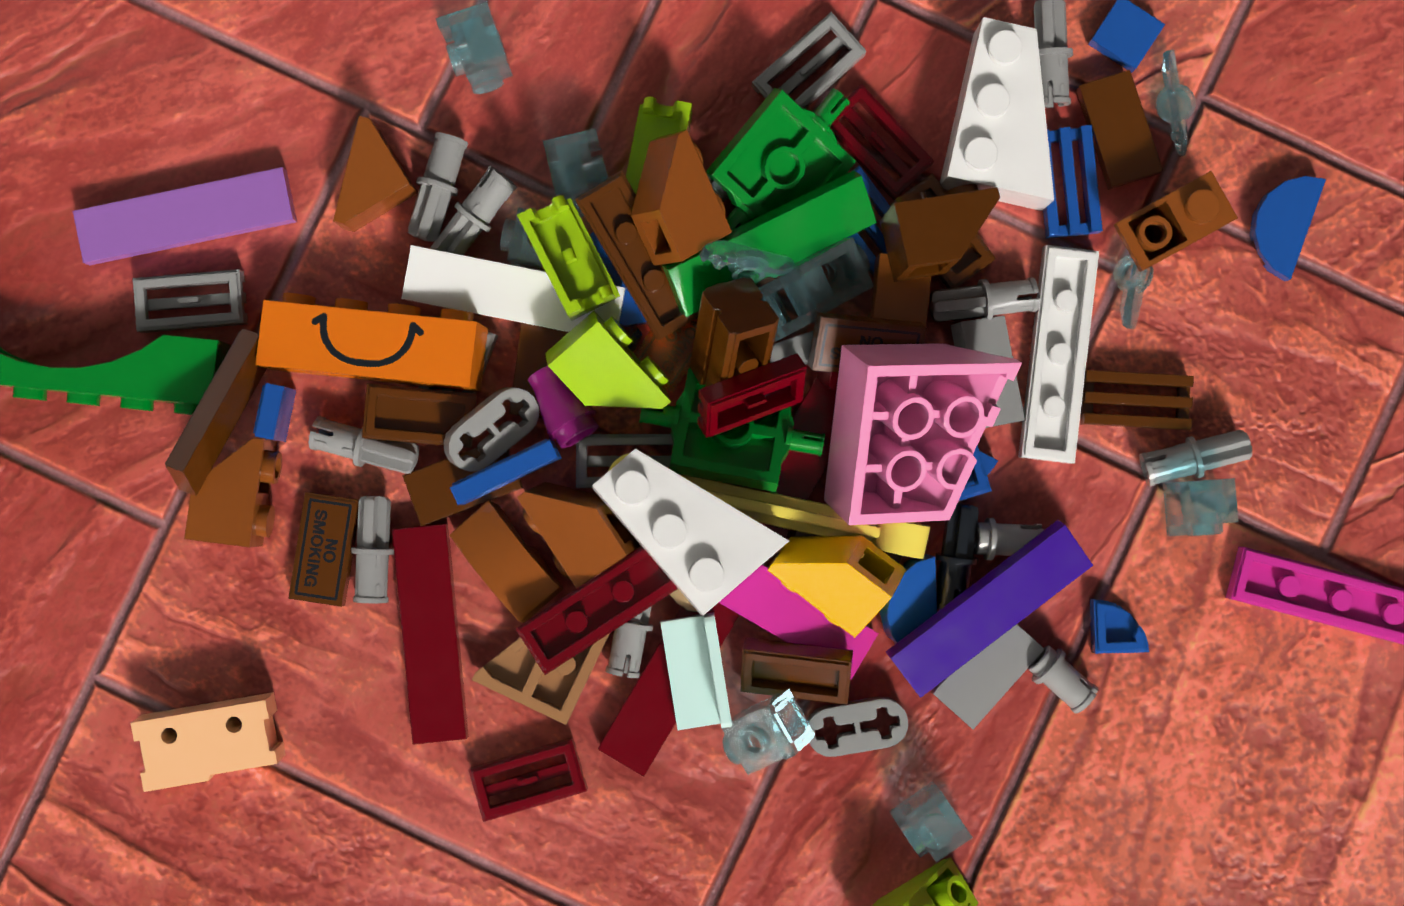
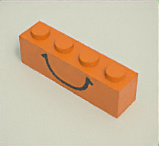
[255,293,488,392]

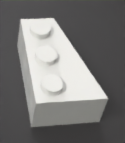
[940,17,1054,211]
[592,448,789,615]

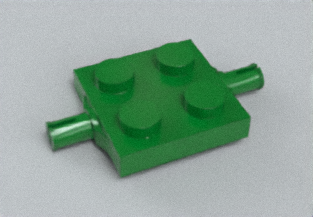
[706,88,856,230]
[639,367,825,492]

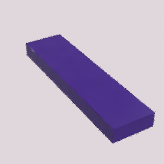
[886,520,1093,698]

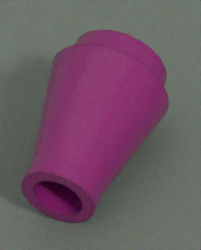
[528,366,599,448]

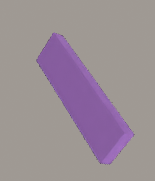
[73,167,297,266]

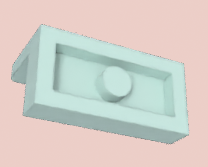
[660,612,732,730]

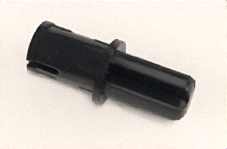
[935,503,979,610]

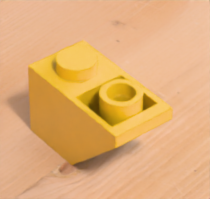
[768,536,907,638]

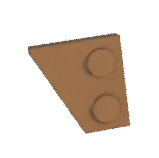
[472,633,610,725]

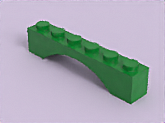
[0,335,232,415]

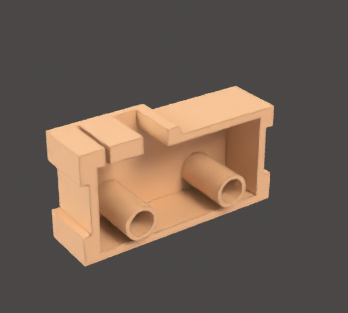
[130,692,286,792]

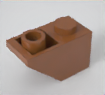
[631,130,732,265]
[1114,171,1238,272]
[184,437,282,548]
[517,482,641,589]

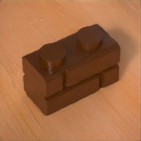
[690,277,779,387]

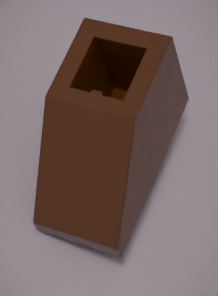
[880,184,1000,282]

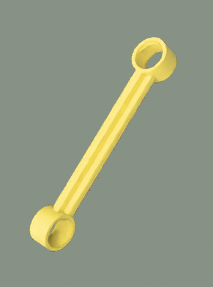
[608,453,930,559]

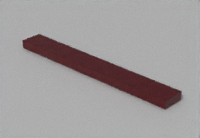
[598,379,837,777]

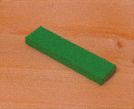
[661,170,877,317]

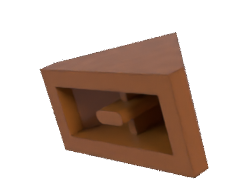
[333,116,418,232]

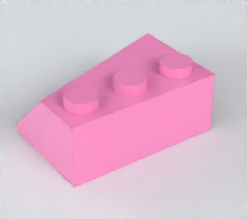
[824,343,1022,525]

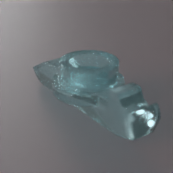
[1155,49,1196,156]
[700,240,796,283]
[1113,255,1154,329]

